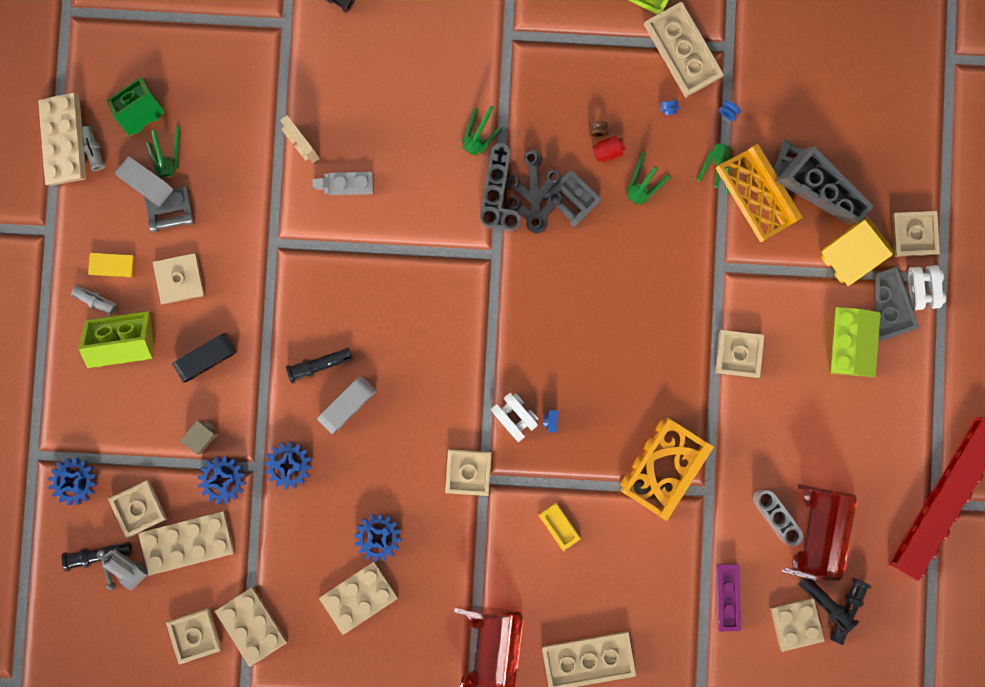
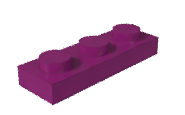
[716,564,741,632]

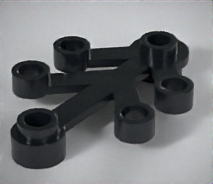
[506,150,563,234]

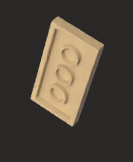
[643,1,724,98]
[38,92,86,186]
[138,511,235,576]
[542,631,636,687]

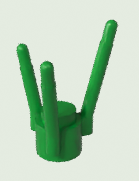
[461,106,502,156]
[146,126,180,177]
[697,144,732,194]
[626,152,671,206]

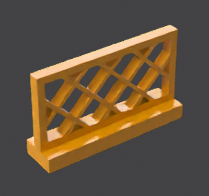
[716,144,803,242]

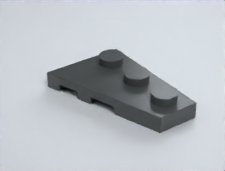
[874,267,919,342]

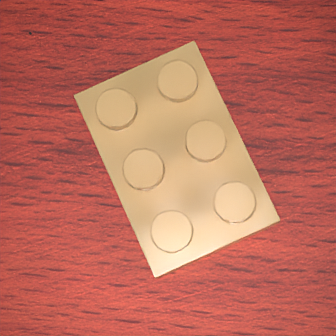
[319,561,398,635]
[215,586,288,667]

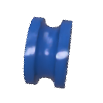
[719,100,741,121]

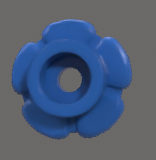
[659,100,681,115]

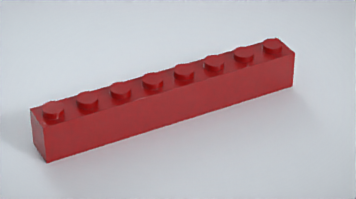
[888,417,985,581]

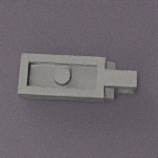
[313,172,373,196]

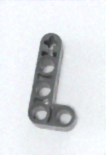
[480,143,521,233]

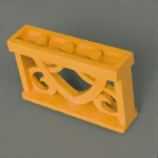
[620,418,714,521]

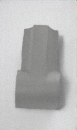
[101,549,148,590]

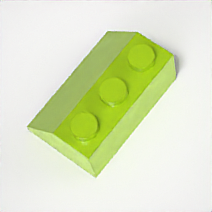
[830,307,881,377]
[79,311,154,368]

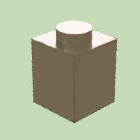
[180,420,219,455]

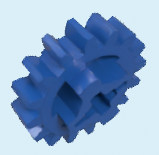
[264,442,313,489]
[198,456,247,504]
[48,458,98,505]
[354,513,402,562]

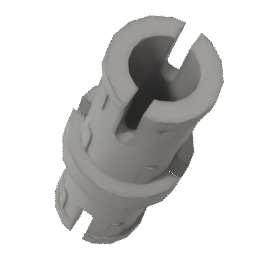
[82,126,105,171]
[71,284,117,316]

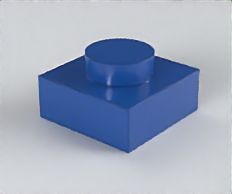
[543,410,558,433]

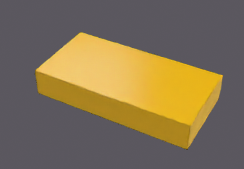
[88,253,135,278]
[538,503,581,551]

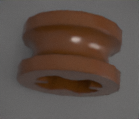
[589,121,608,136]

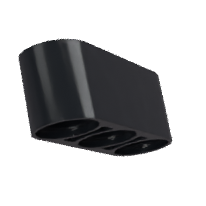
[172,333,238,383]

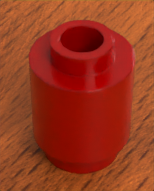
[592,136,626,163]

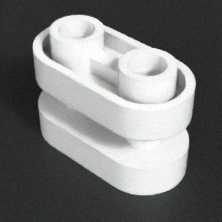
[907,265,946,310]
[490,393,538,443]

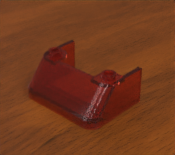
[783,484,857,581]
[455,606,523,687]

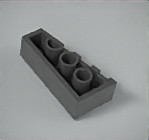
[775,146,874,224]

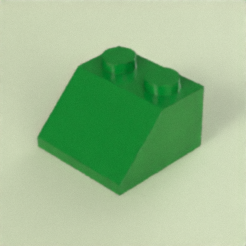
[106,76,165,137]

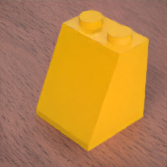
[821,215,893,286]

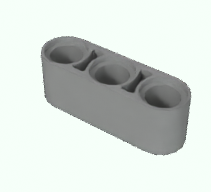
[115,156,173,207]
[317,375,377,435]
[753,489,803,546]

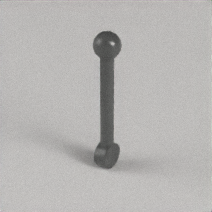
[97,549,115,591]

